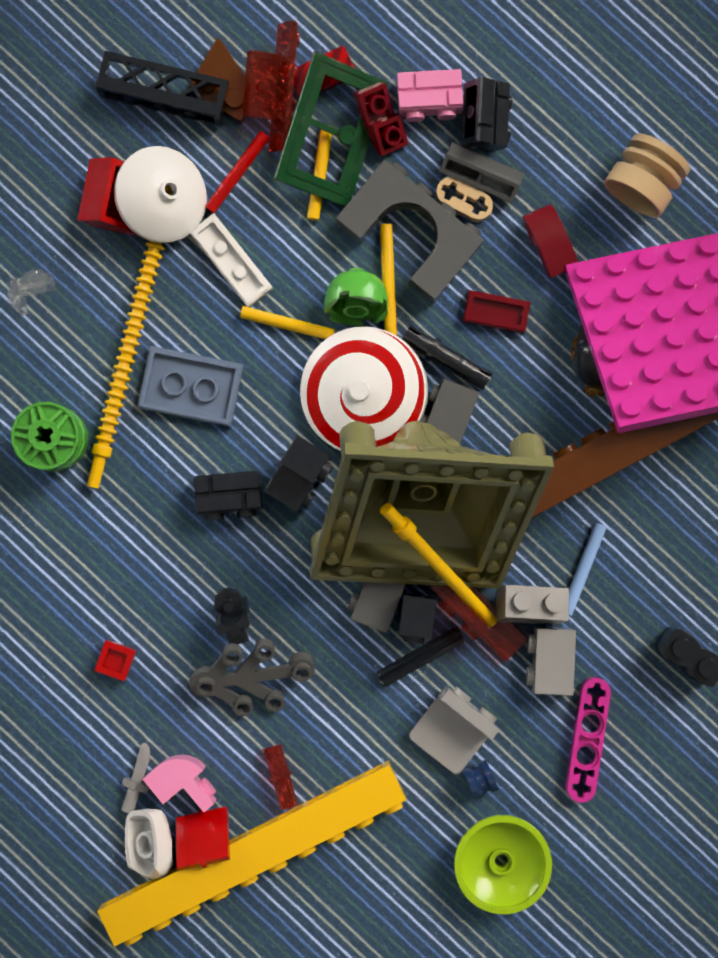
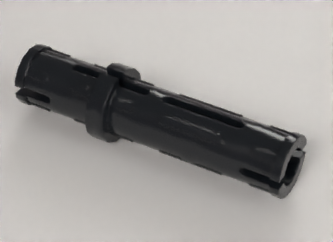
[402,325,493,390]

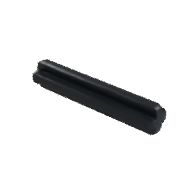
[377,627,464,687]

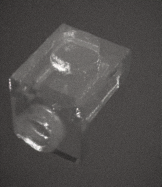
[7,270,56,316]

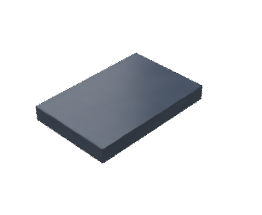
[137,346,244,427]

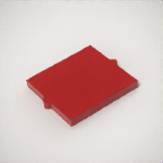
[176,806,230,871]

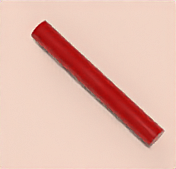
[205,131,270,214]

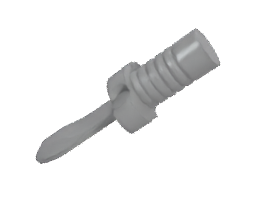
[121,743,150,813]

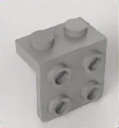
[409,686,500,774]

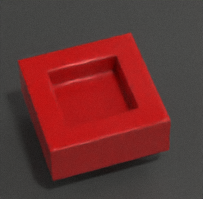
[94,639,137,681]

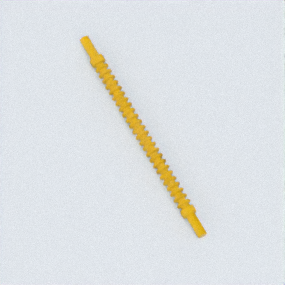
[86,185,173,489]

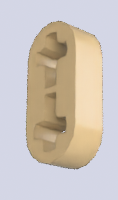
[436,177,493,223]

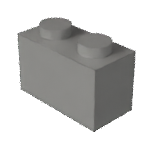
[496,585,569,625]
[526,627,576,696]

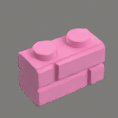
[397,69,463,122]

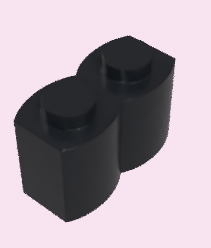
[654,627,718,687]

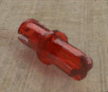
[262,743,298,810]

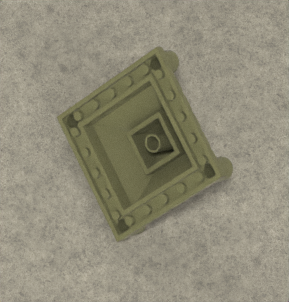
[310,421,554,588]

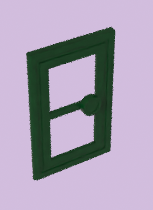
[274,51,388,208]

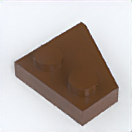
[186,38,258,124]

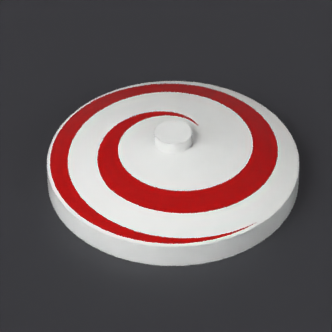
[300,327,428,451]

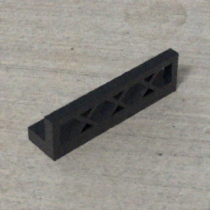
[95,51,229,127]

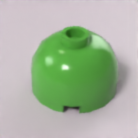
[324,268,388,327]

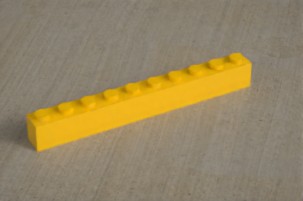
[97,760,406,947]

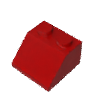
[77,157,140,237]

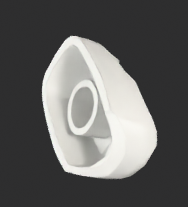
[125,809,173,879]

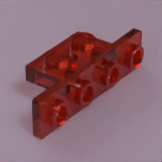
[243,20,300,153]
[427,585,527,661]

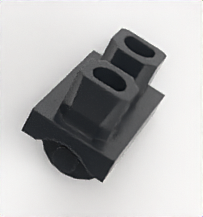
[214,588,250,645]

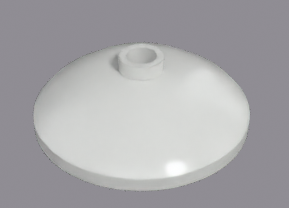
[114,146,207,243]

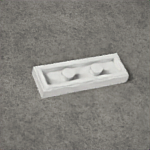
[190,213,273,307]

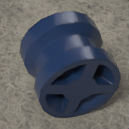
[463,760,499,800]

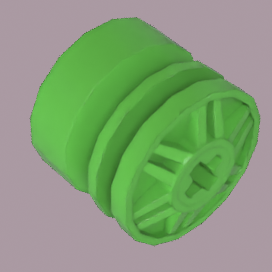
[11,402,88,472]

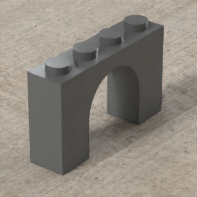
[336,160,484,304]

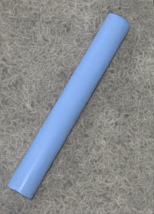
[569,522,607,616]

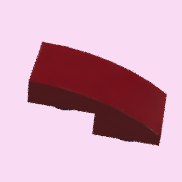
[353,82,409,156]
[522,204,578,278]

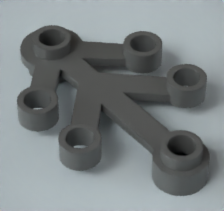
[190,639,315,716]

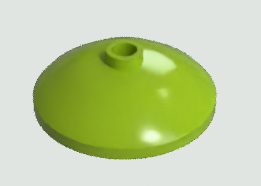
[454,815,552,914]

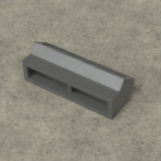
[439,142,525,203]

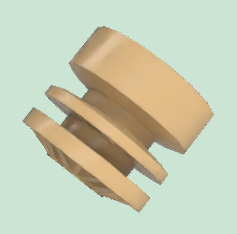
[603,133,691,218]

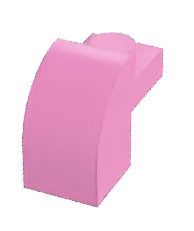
[142,755,216,812]

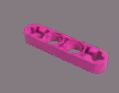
[565,677,611,803]

